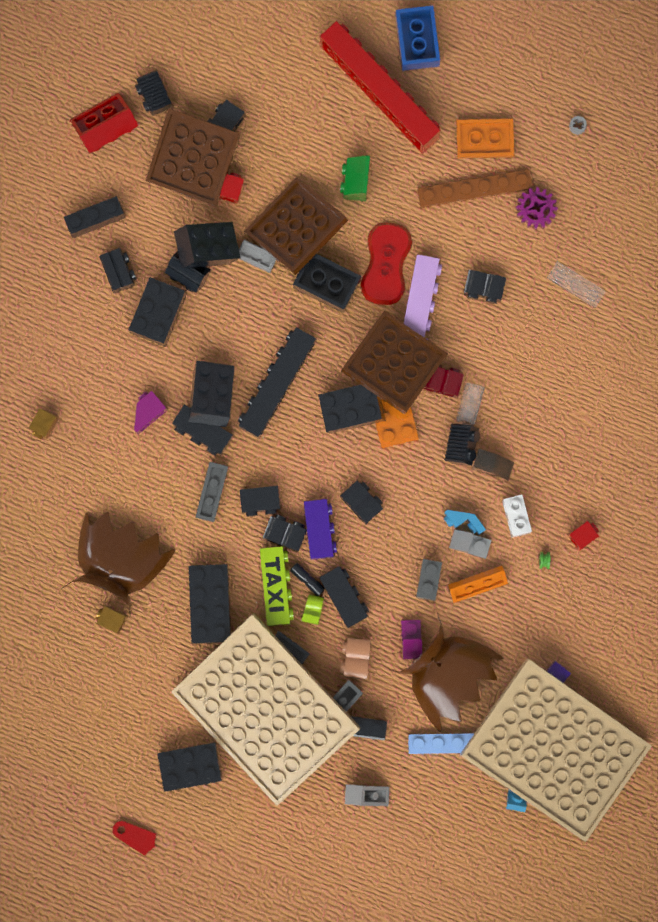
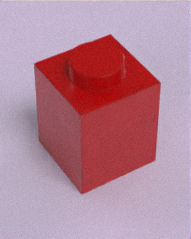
[220,173,244,204]
[568,521,599,551]

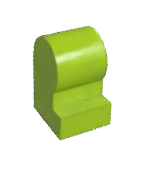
[301,594,324,625]

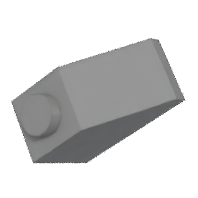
[345,784,390,806]

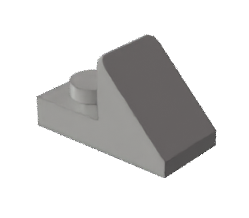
[449,529,491,559]

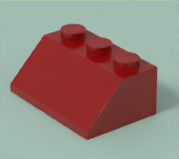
[70,92,139,154]

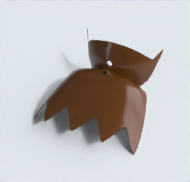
[63,512,175,616]
[388,613,504,732]

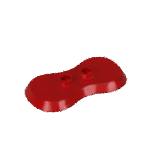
[361,222,412,305]

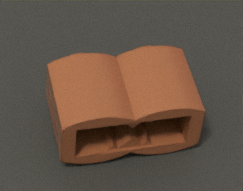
[340,638,371,679]

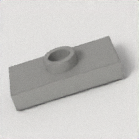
[239,240,277,273]

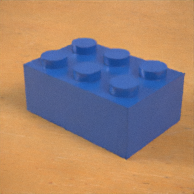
[395,5,440,71]

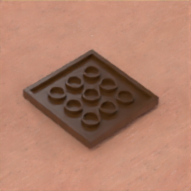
[145,108,241,206]
[244,177,348,275]
[341,311,448,415]

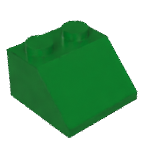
[340,155,370,201]

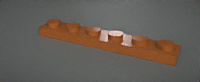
[417,170,533,208]

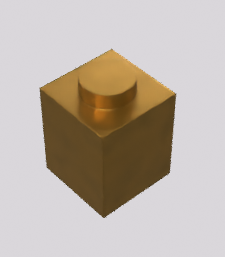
[29,408,58,440]
[95,606,127,634]

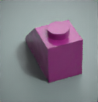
[134,391,168,435]

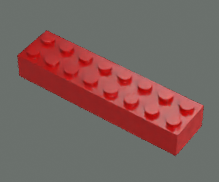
[320,21,441,154]

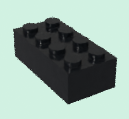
[189,564,231,644]

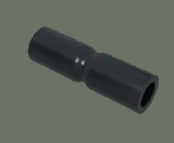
[290,562,325,596]

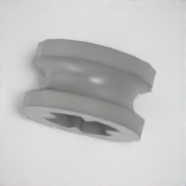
[569,116,587,135]

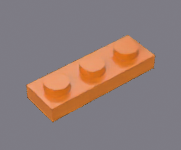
[448,566,508,603]

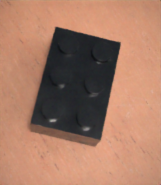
[174,222,241,268]
[293,254,361,313]
[128,277,187,347]
[188,360,234,427]
[318,385,386,434]
[157,742,223,792]

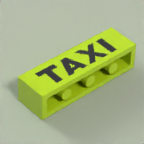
[260,547,294,626]

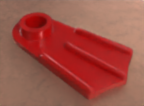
[112,821,156,856]

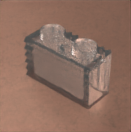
[456,382,485,426]

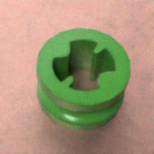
[539,552,550,569]

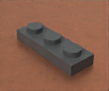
[195,462,228,522]

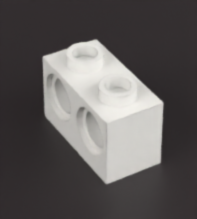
[502,495,532,538]

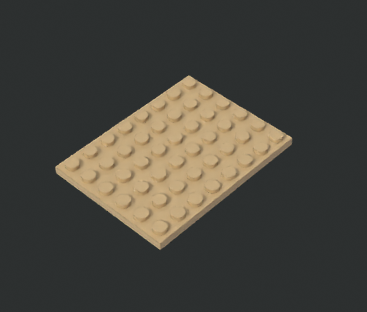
[171,614,361,806]
[460,658,652,842]

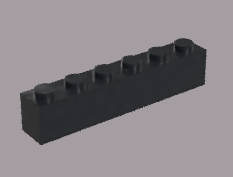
[238,327,316,439]

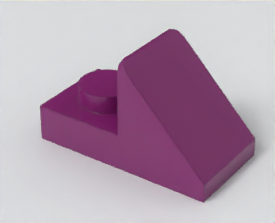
[401,620,422,659]

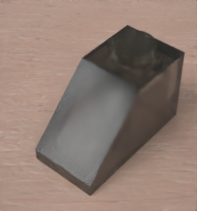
[472,449,514,481]

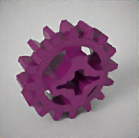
[516,187,558,230]

